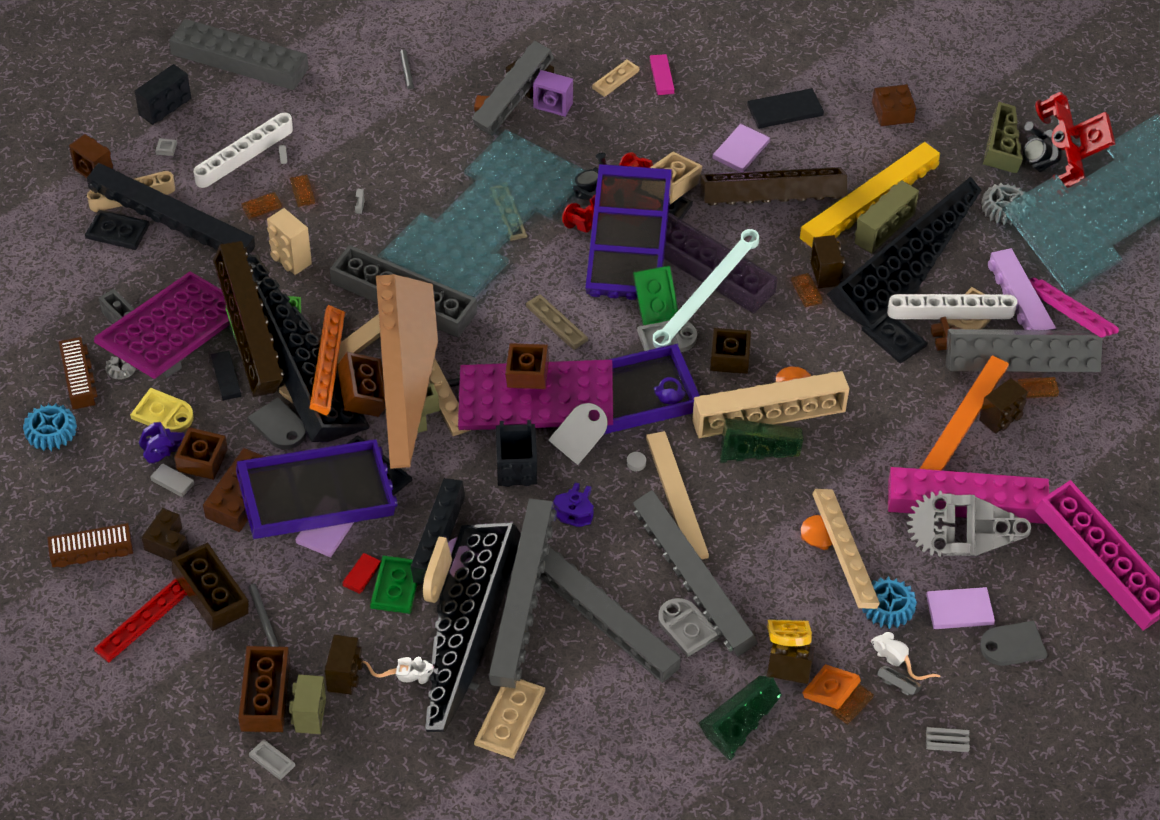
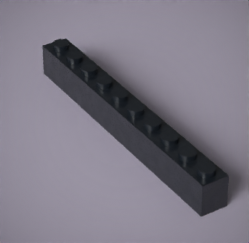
[87,162,255,254]

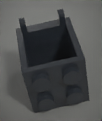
[496,420,537,487]

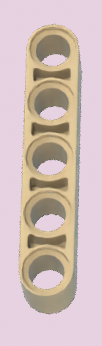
[87,171,175,212]

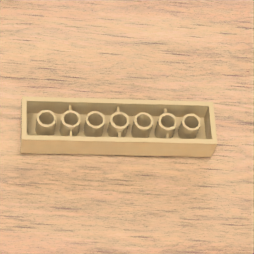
[692,371,849,438]

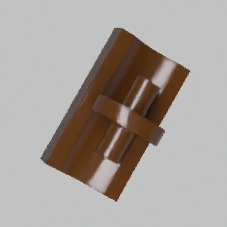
[931,316,961,351]

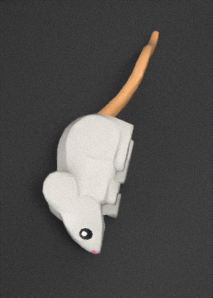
[871,632,940,680]
[363,657,434,684]

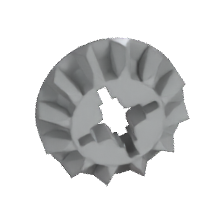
[105,356,136,379]

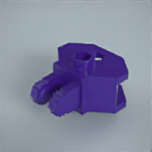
[139,422,185,463]
[553,482,594,527]

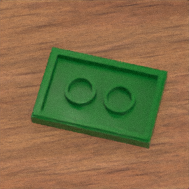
[633,265,678,326]
[370,555,418,614]

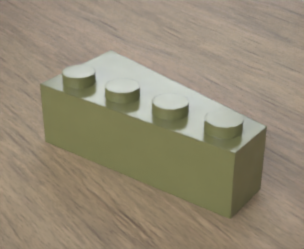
[983,102,1023,173]

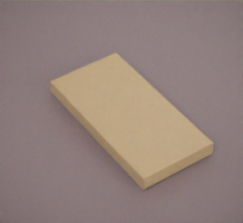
[474,679,545,759]

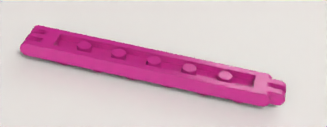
[1029,277,1119,338]

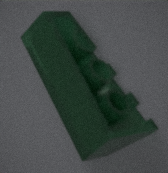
[720,418,803,463]
[699,676,782,761]

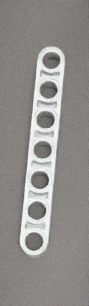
[194,113,293,188]
[887,294,1017,319]

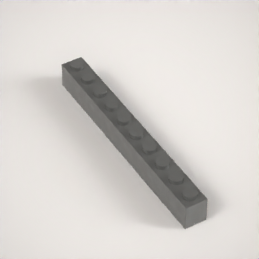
[633,490,758,657]
[489,498,557,688]
[540,543,681,683]

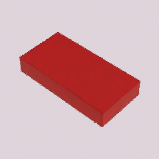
[343,553,381,594]

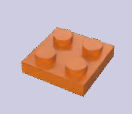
[802,664,861,709]

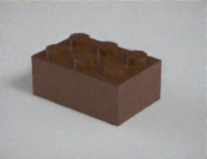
[337,352,386,417]

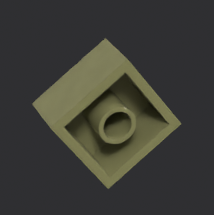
[289,674,326,734]

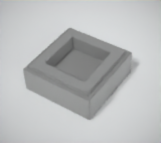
[156,138,177,156]

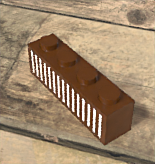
[59,337,98,410]
[47,523,133,567]

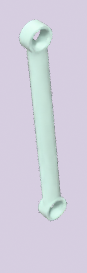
[653,229,759,348]

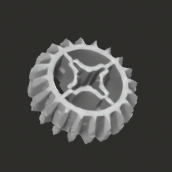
[981,183,1030,226]

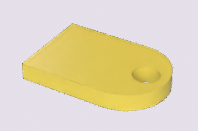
[130,388,194,433]

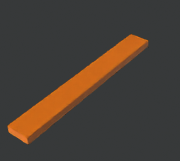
[310,305,345,416]
[920,355,1009,471]

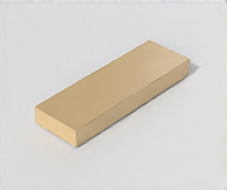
[592,60,639,97]

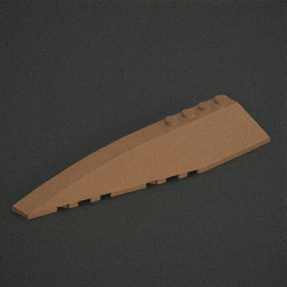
[376,274,438,469]

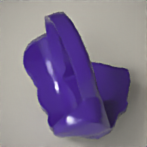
[654,377,686,405]

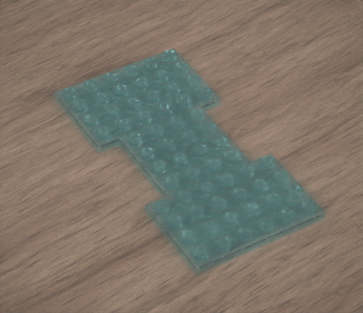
[1002,114,1160,295]
[378,129,585,298]

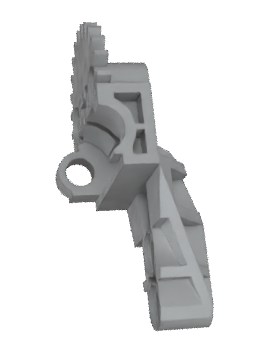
[907,491,1031,557]

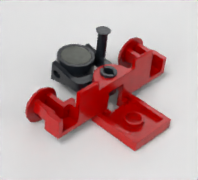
[1023,92,1115,198]
[562,152,661,233]

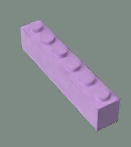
[988,248,1056,330]

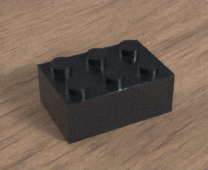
[134,64,191,125]

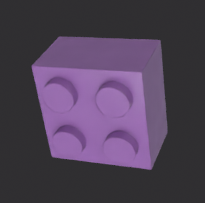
[533,70,573,117]

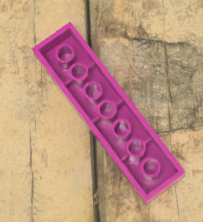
[888,467,1049,524]
[1035,480,1160,631]

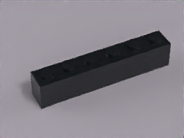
[411,478,465,584]

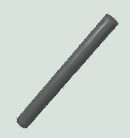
[248,584,279,647]

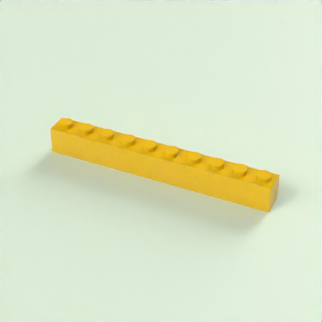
[800,142,940,248]

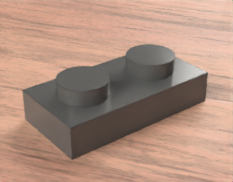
[877,665,922,696]

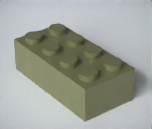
[855,180,919,254]

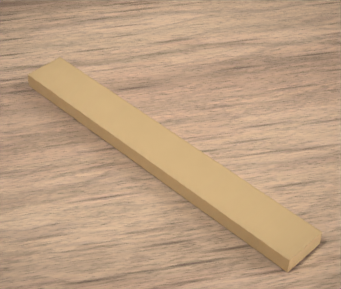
[279,314,380,403]
[646,431,709,560]

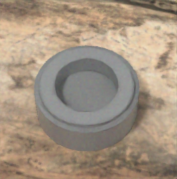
[627,452,646,471]

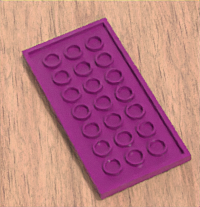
[94,271,230,379]
[458,360,613,431]

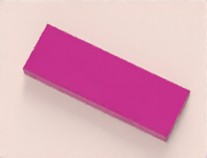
[650,54,675,95]

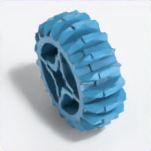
[23,403,77,451]
[862,576,917,629]

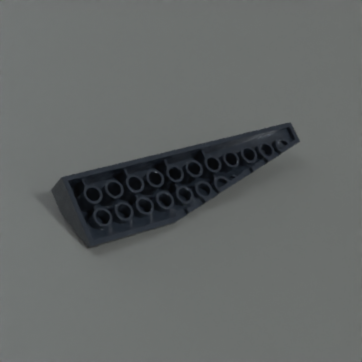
[827,176,982,330]
[247,254,370,442]
[425,523,521,732]

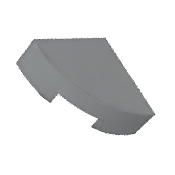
[279,145,288,164]
[355,189,365,214]

